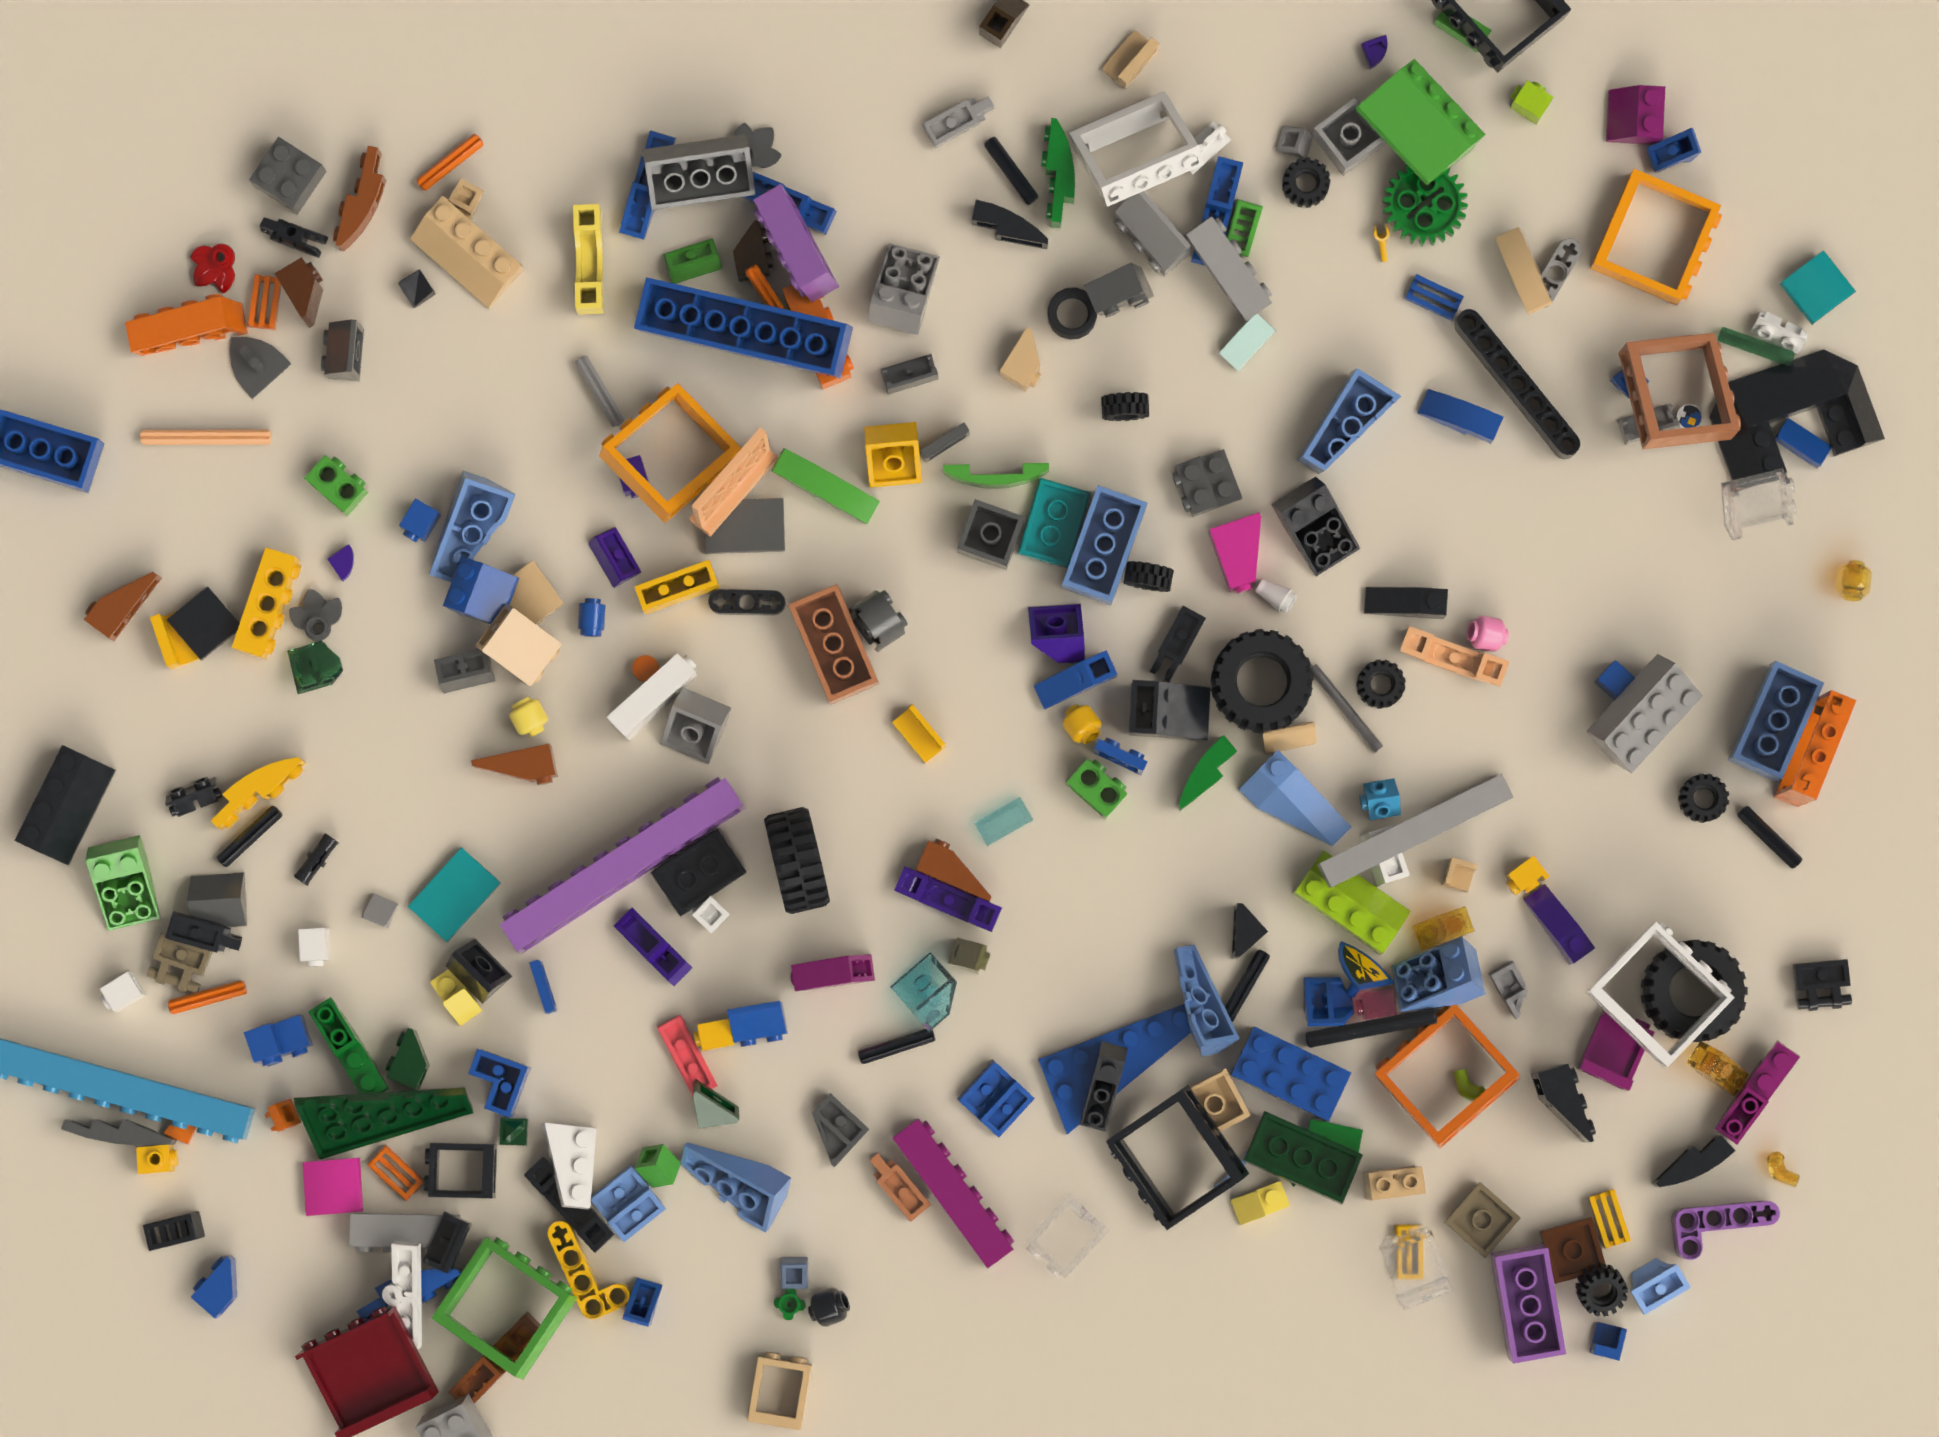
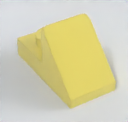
[430,969,483,1026]
[1230,1181,1290,1225]

